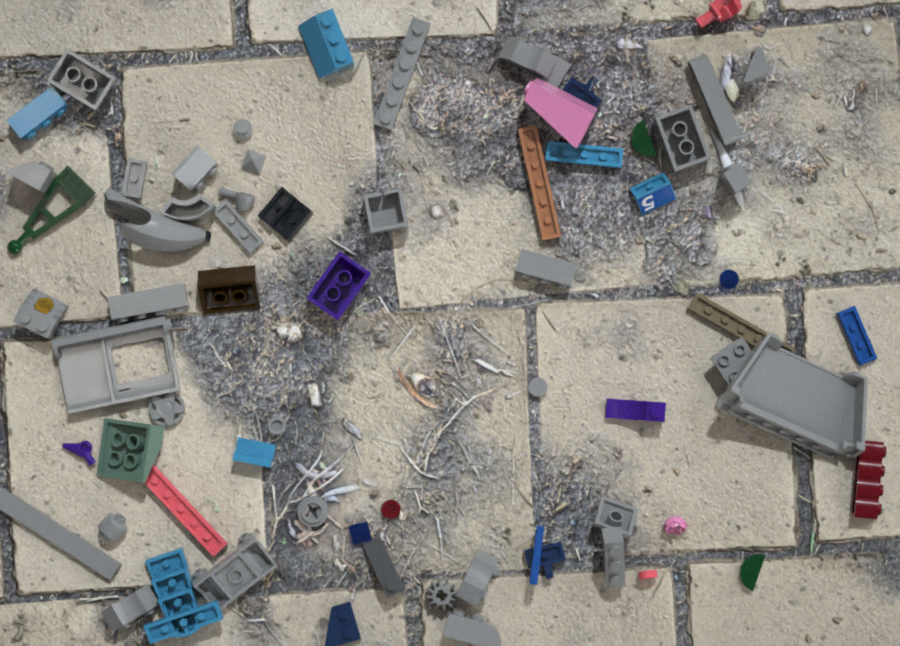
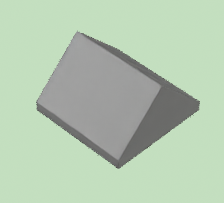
[738,46,772,88]
[592,496,638,538]

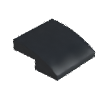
[258,187,313,242]

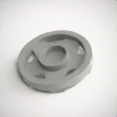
[149,392,185,426]

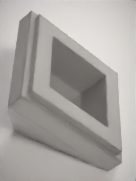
[242,150,266,174]

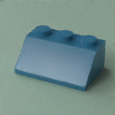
[298,8,354,79]

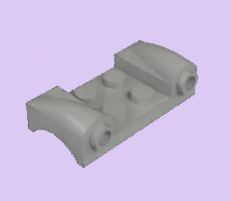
[191,532,278,609]

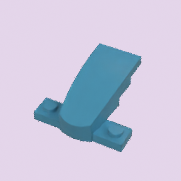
[144,547,224,644]

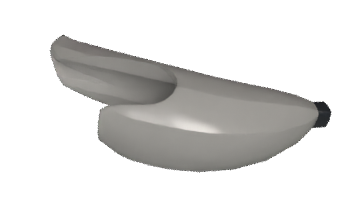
[104,187,211,252]

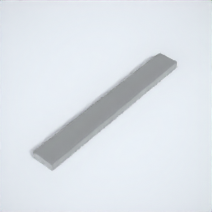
[0,486,122,580]

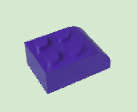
[307,251,371,321]

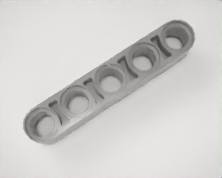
[688,54,742,147]

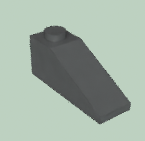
[363,536,405,598]

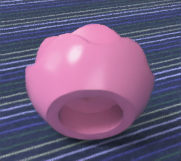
[663,516,688,535]

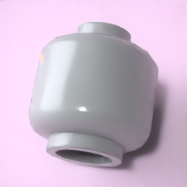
[98,513,127,542]

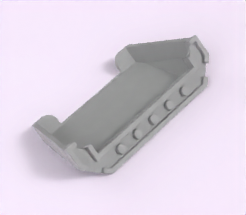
[722,333,868,458]

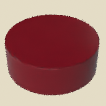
[381,499,401,519]

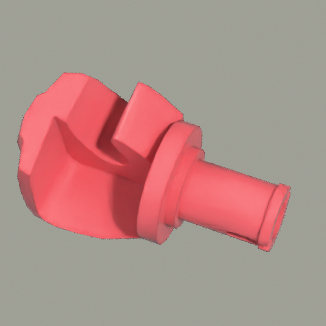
[695,0,742,29]

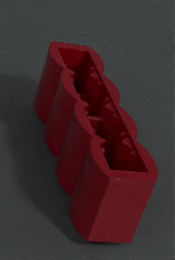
[852,441,887,519]

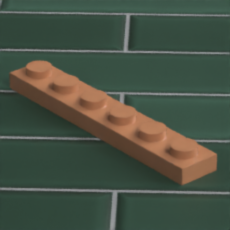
[518,125,561,241]

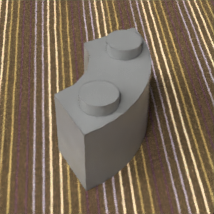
[499,36,557,78]
[160,193,216,222]
[456,548,499,606]
[101,584,159,632]

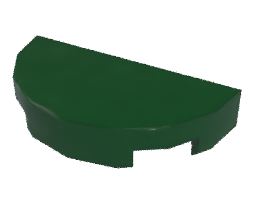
[631,120,657,157]
[739,554,766,591]

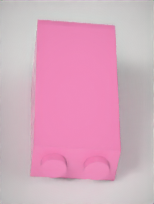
[523,78,598,148]

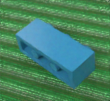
[6,86,69,141]

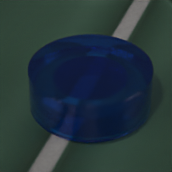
[719,270,739,289]

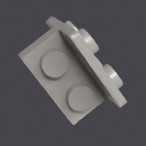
[711,337,752,386]

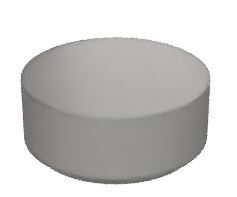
[528,378,547,397]
[267,416,287,435]

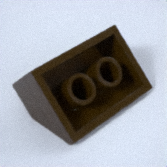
[198,265,260,315]

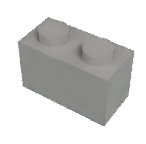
[719,163,752,196]

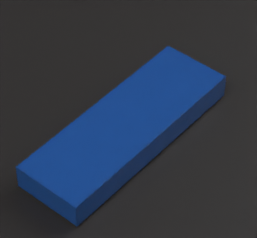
[836,306,877,366]
[529,526,544,585]

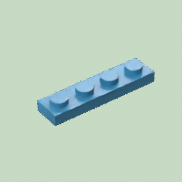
[545,141,623,168]

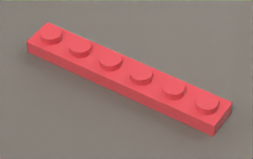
[145,464,228,557]

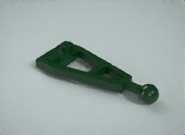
[7,166,96,255]

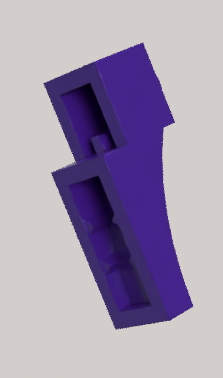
[605,398,666,422]

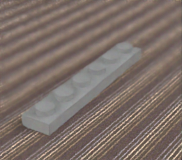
[373,17,431,131]

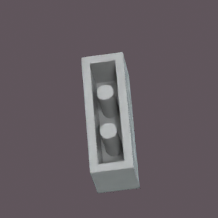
[515,249,577,290]
[601,527,626,588]

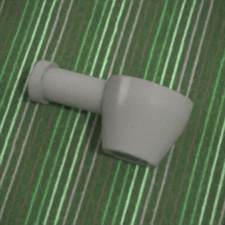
[219,186,255,211]

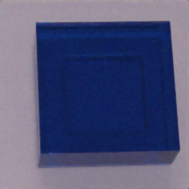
[349,521,372,545]

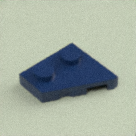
[325,601,361,646]

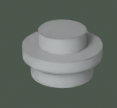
[233,119,252,138]

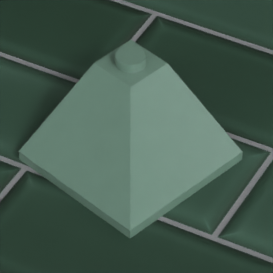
[96,418,164,483]

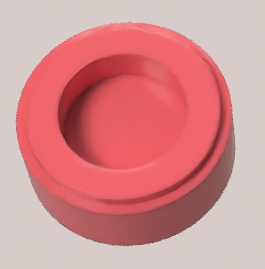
[638,570,658,580]

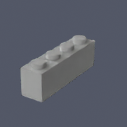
[107,283,190,323]

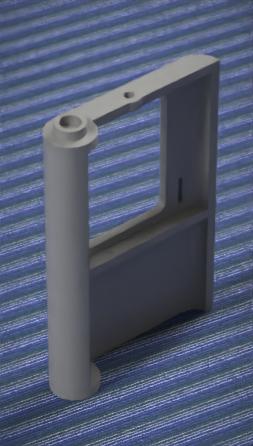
[52,316,181,414]

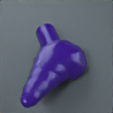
[62,441,96,466]

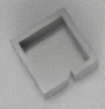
[363,188,409,235]

